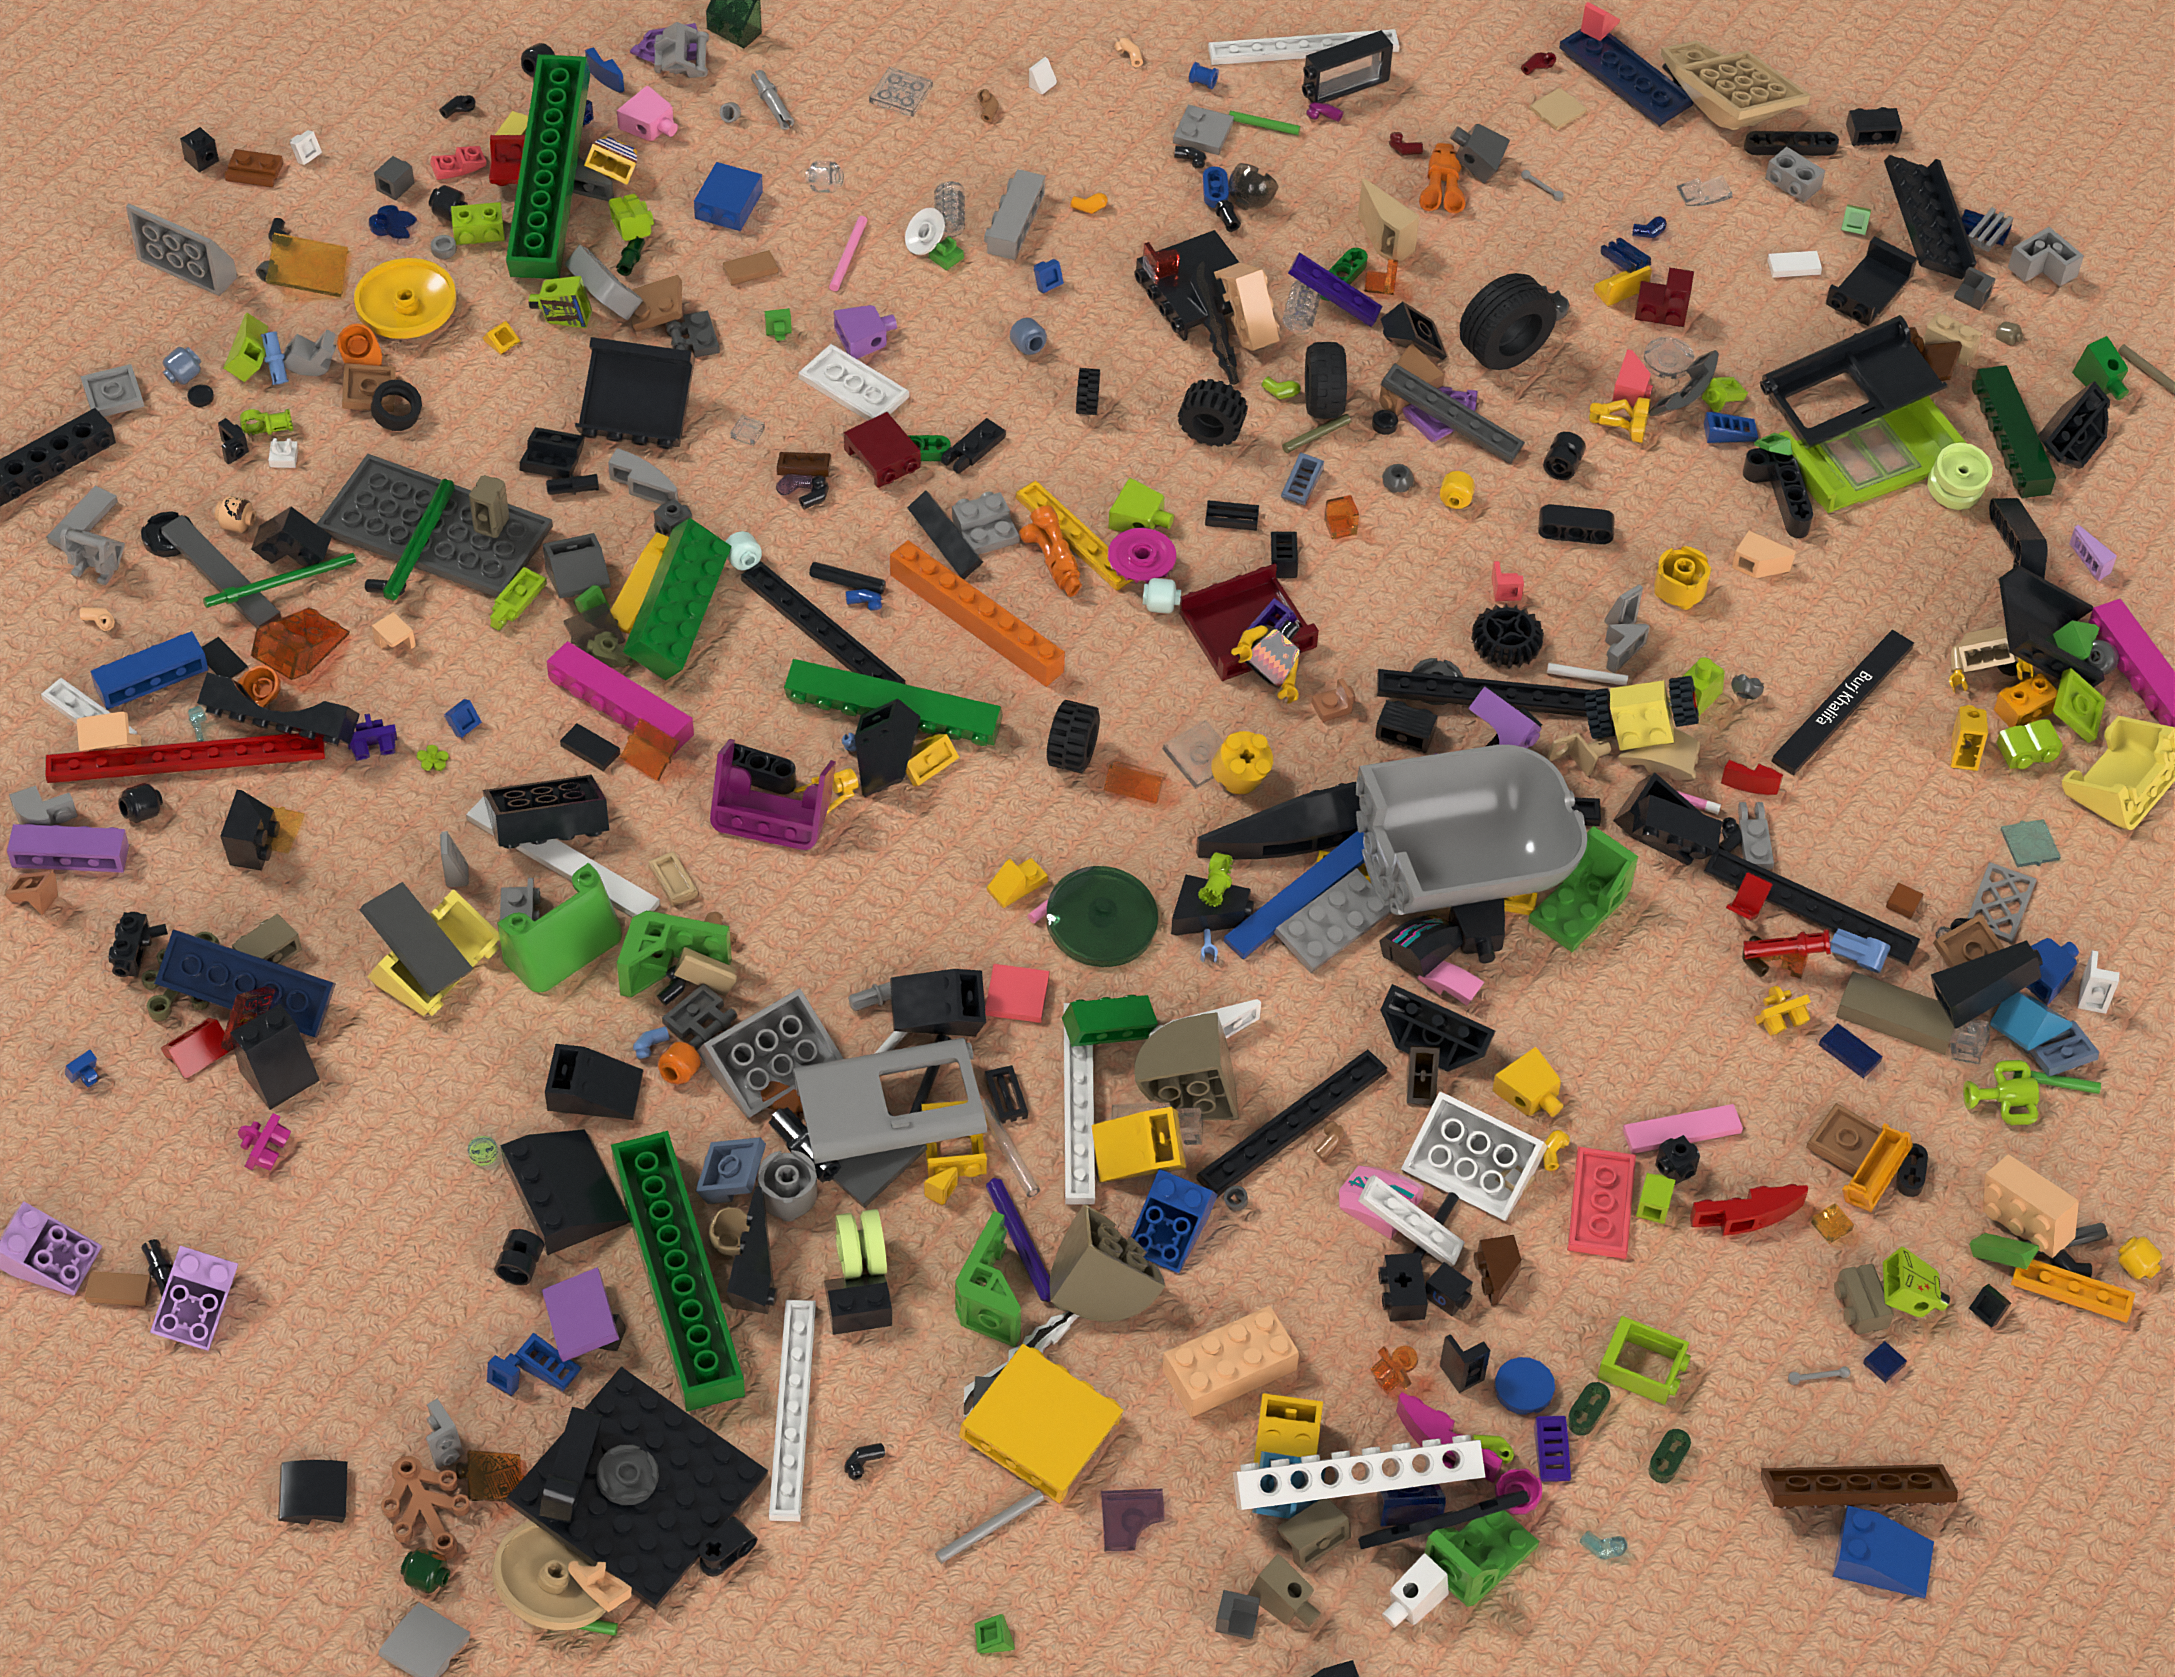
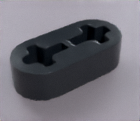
[1896,1143,1928,1197]

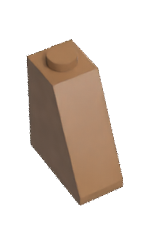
[1379,344,1445,416]

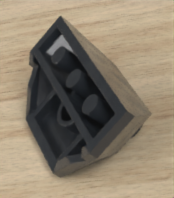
[2038,381,2110,469]
[1380,984,1496,1072]

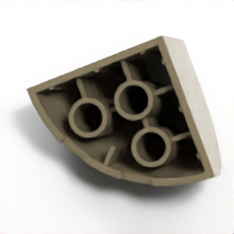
[1134,1012,1239,1120]
[1050,1204,1165,1322]

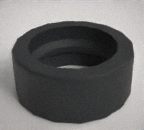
[371,380,422,431]

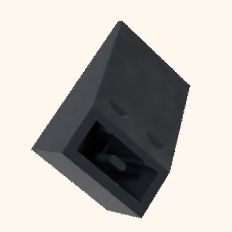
[855,698,920,797]
[890,969,986,1037]
[545,1044,644,1120]

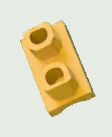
[1754,985,1811,1036]

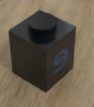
[1425,1262,1473,1316]

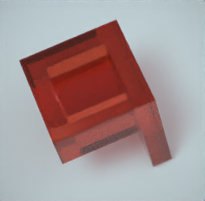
[1143,242,1179,280]

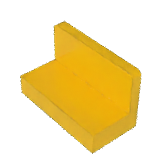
[1594,266,1652,306]
[905,734,960,786]

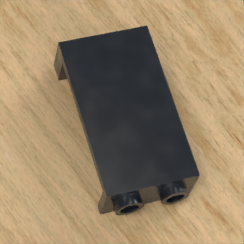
[1826,236,1917,326]

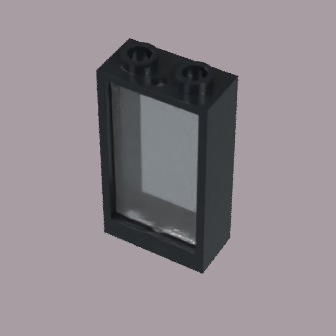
[1302,30,1393,103]

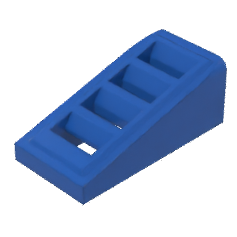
[1704,412,1758,443]
[515,1332,582,1392]

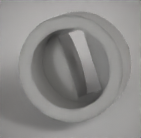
[720,102,741,123]

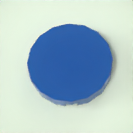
[1494,1357,1555,1415]

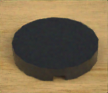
[141,511,194,557]

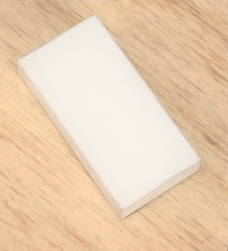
[1767,251,1822,278]

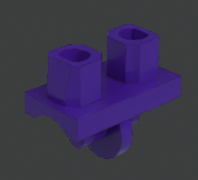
[348,713,397,761]

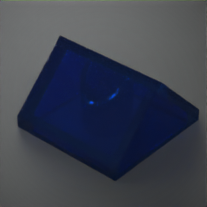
[1377,1484,1446,1526]

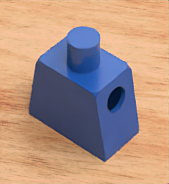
[2026,938,2079,1005]

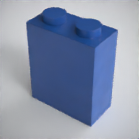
[694,162,763,231]

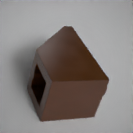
[1474,1235,1522,1306]

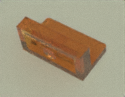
[1104,761,1167,804]

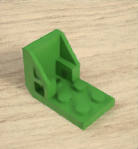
[1528,826,1638,952]
[617,910,732,997]
[955,1211,1021,1348]
[1425,1510,1539,1607]

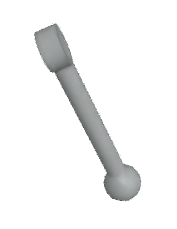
[1521,170,1564,201]
[1788,1366,1851,1385]

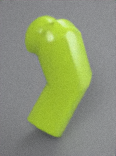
[1261,376,1301,399]
[1472,1434,1514,1464]

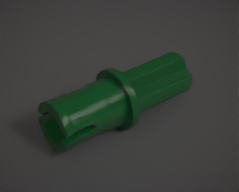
[616,236,645,276]

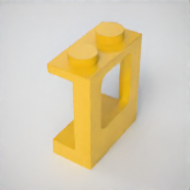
[921,1100,987,1178]

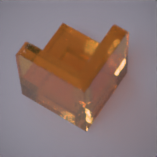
[1364,259,1398,295]
[1324,495,1359,540]

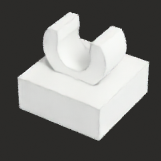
[289,130,322,165]
[268,438,298,468]

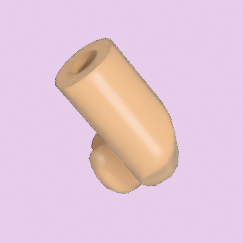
[1115,37,1143,67]
[80,607,115,631]

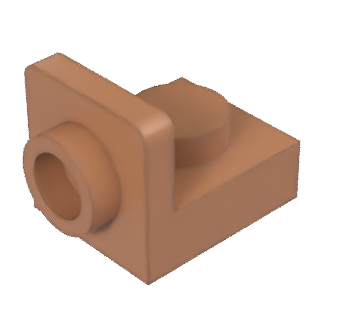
[1311,678,1355,723]

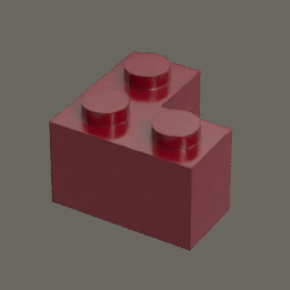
[1634,267,1694,327]

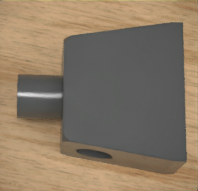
[1450,124,1510,183]

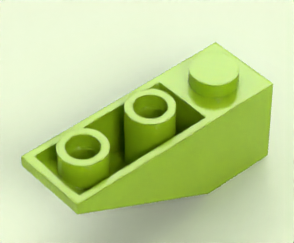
[223,313,268,382]

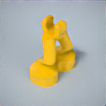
[1589,397,1651,443]

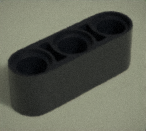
[1538,504,1615,545]
[721,743,796,795]

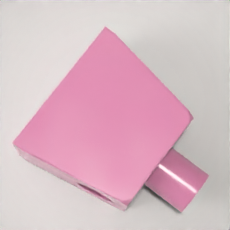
[617,86,678,141]

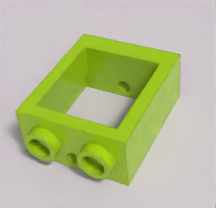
[1597,1316,1691,1405]

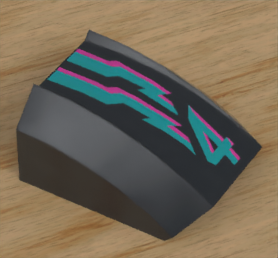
[1379,915,1463,977]

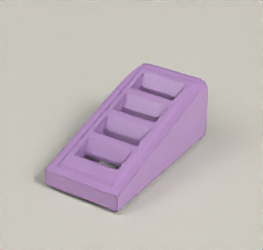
[2069,525,2117,581]

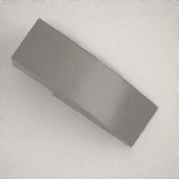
[608,448,678,505]

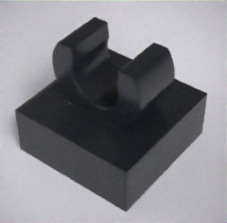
[1969,1284,2012,1328]

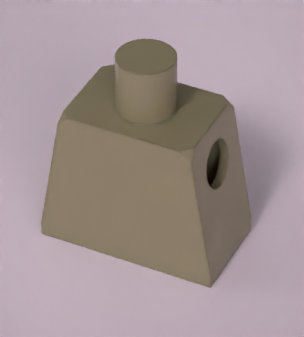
[1248,1554,1321,1627]

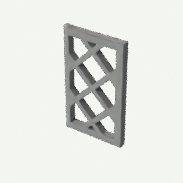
[1967,862,2037,943]

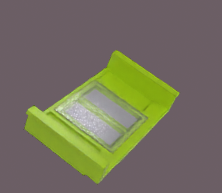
[1779,396,1966,513]

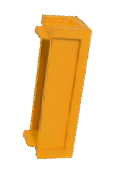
[1842,1123,1913,1212]

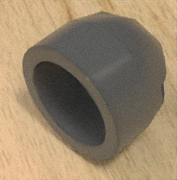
[256,260,278,283]
[1224,1186,1248,1211]

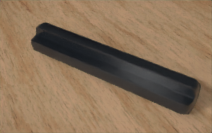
[809,562,886,595]

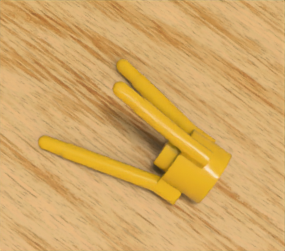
[794,768,858,815]

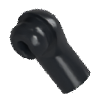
[439,95,476,119]
[268,218,292,248]

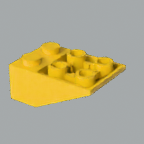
[1091,1107,1186,1183]
[1254,1393,1323,1464]

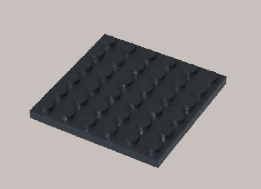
[506,1366,768,1610]

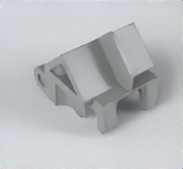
[654,22,709,78]
[60,526,125,585]

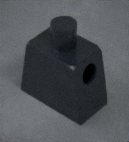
[1449,898,1505,963]

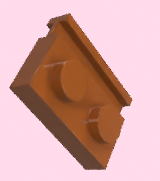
[224,149,283,187]

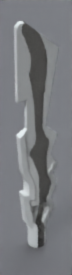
[964,1311,1079,1417]

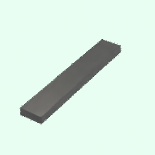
[1380,363,1525,464]
[161,515,281,632]

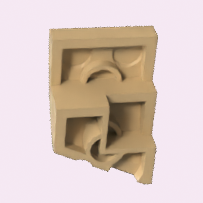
[1618,728,1700,780]

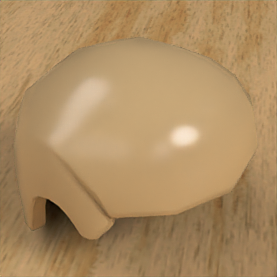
[709,1207,750,1256]

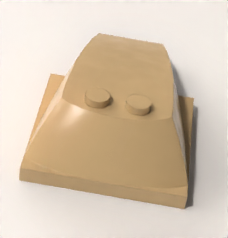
[1661,40,1811,130]

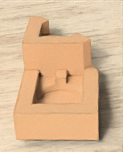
[568,1561,632,1612]

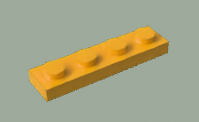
[2011,1259,2136,1323]

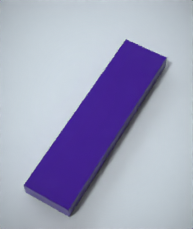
[1288,252,1383,327]

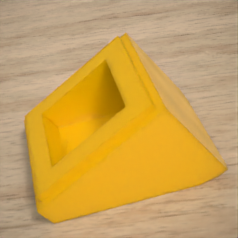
[483,321,521,355]
[924,1166,958,1205]

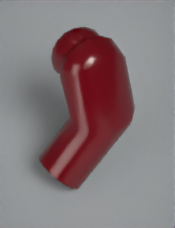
[1521,52,1556,75]
[1389,132,1423,155]

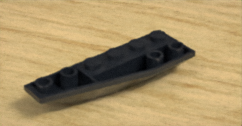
[1196,781,1361,860]

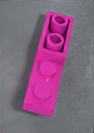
[1396,1392,1503,1483]

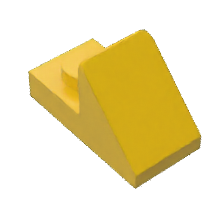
[987,857,1048,908]

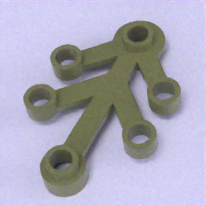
[142,932,220,1021]

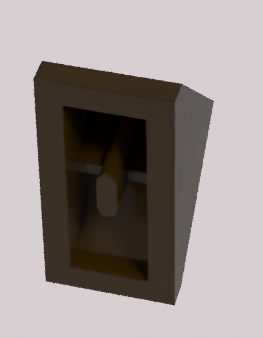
[1406,1046,1440,1105]

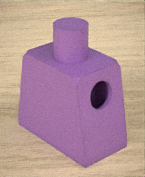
[834,305,897,359]

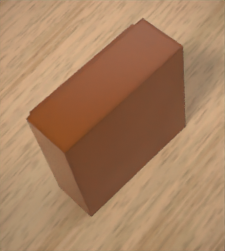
[1886,882,1924,919]

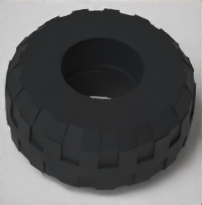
[1305,342,1347,419]

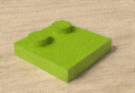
[2053,668,2106,743]

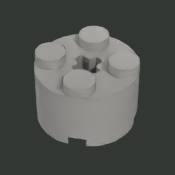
[758,1150,818,1222]

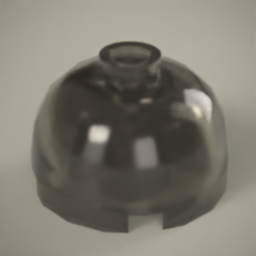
[1228,163,1279,210]

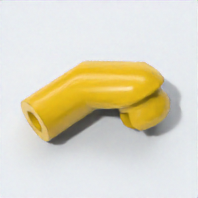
[1543,1130,1570,1171]

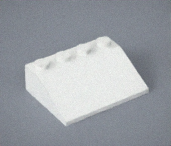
[1401,1092,1548,1221]

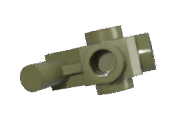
[586,632,633,668]

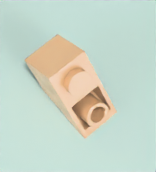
[1732,531,1796,578]

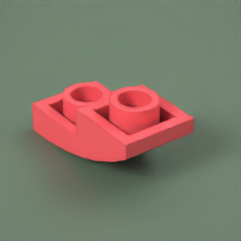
[430,146,487,180]

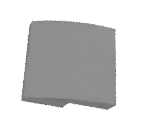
[378,1602,470,1677]

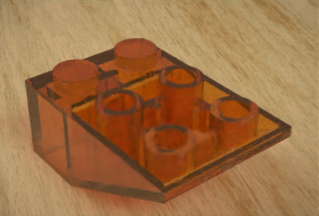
[251,607,350,680]

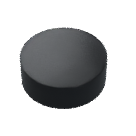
[1372,410,1398,435]

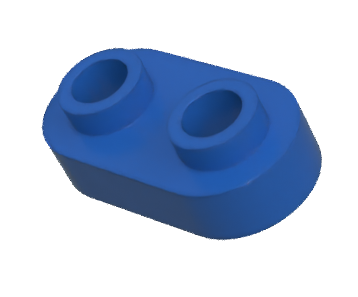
[1202,166,1229,208]

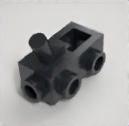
[108,912,168,977]

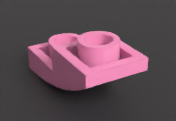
[1417,961,1484,1006]

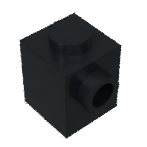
[180,127,219,172]

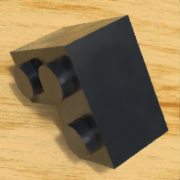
[251,507,332,567]

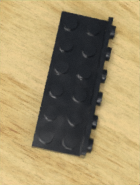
[1884,155,1977,280]

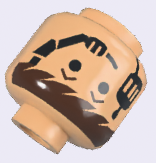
[215,496,256,533]

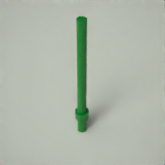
[203,553,356,608]

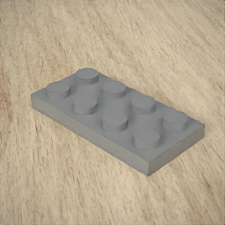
[1274,868,1391,973]

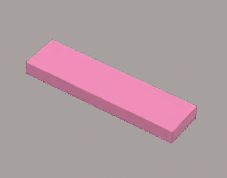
[1623,1104,1743,1154]

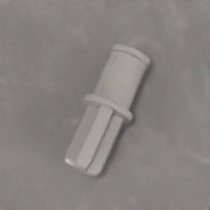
[848,982,891,1011]

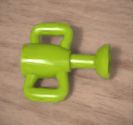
[1963,1060,2039,1126]

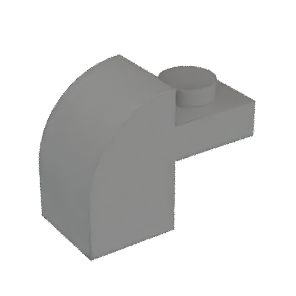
[283,329,336,376]
[9,786,78,826]

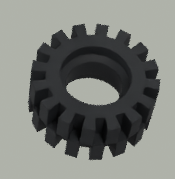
[1076,368,1100,415]

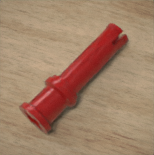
[1744,929,1831,959]

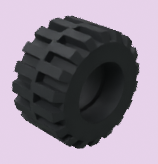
[1178,379,1248,447]
[1047,700,1100,774]

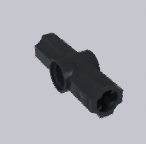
[768,1107,841,1183]

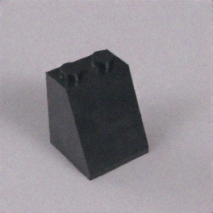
[230,1004,320,1110]

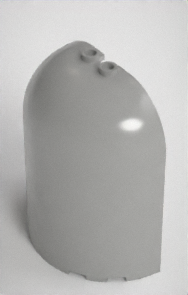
[1356,745,1587,915]

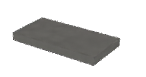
[359,882,473,998]

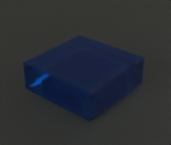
[1863,1341,1907,1383]

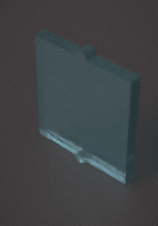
[2000,819,2061,868]

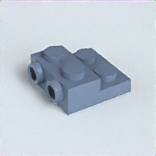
[696,1137,766,1204]

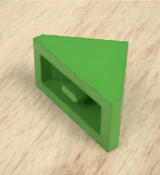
[2053,620,2100,660]

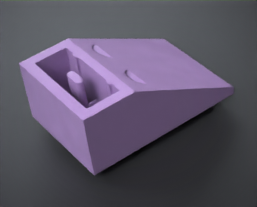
[0,1201,102,1296]
[150,1245,238,1351]

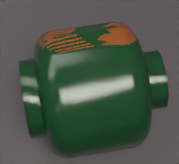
[401,1547,450,1594]

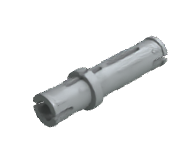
[751,70,794,130]

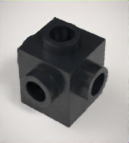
[1655,1135,1700,1185]

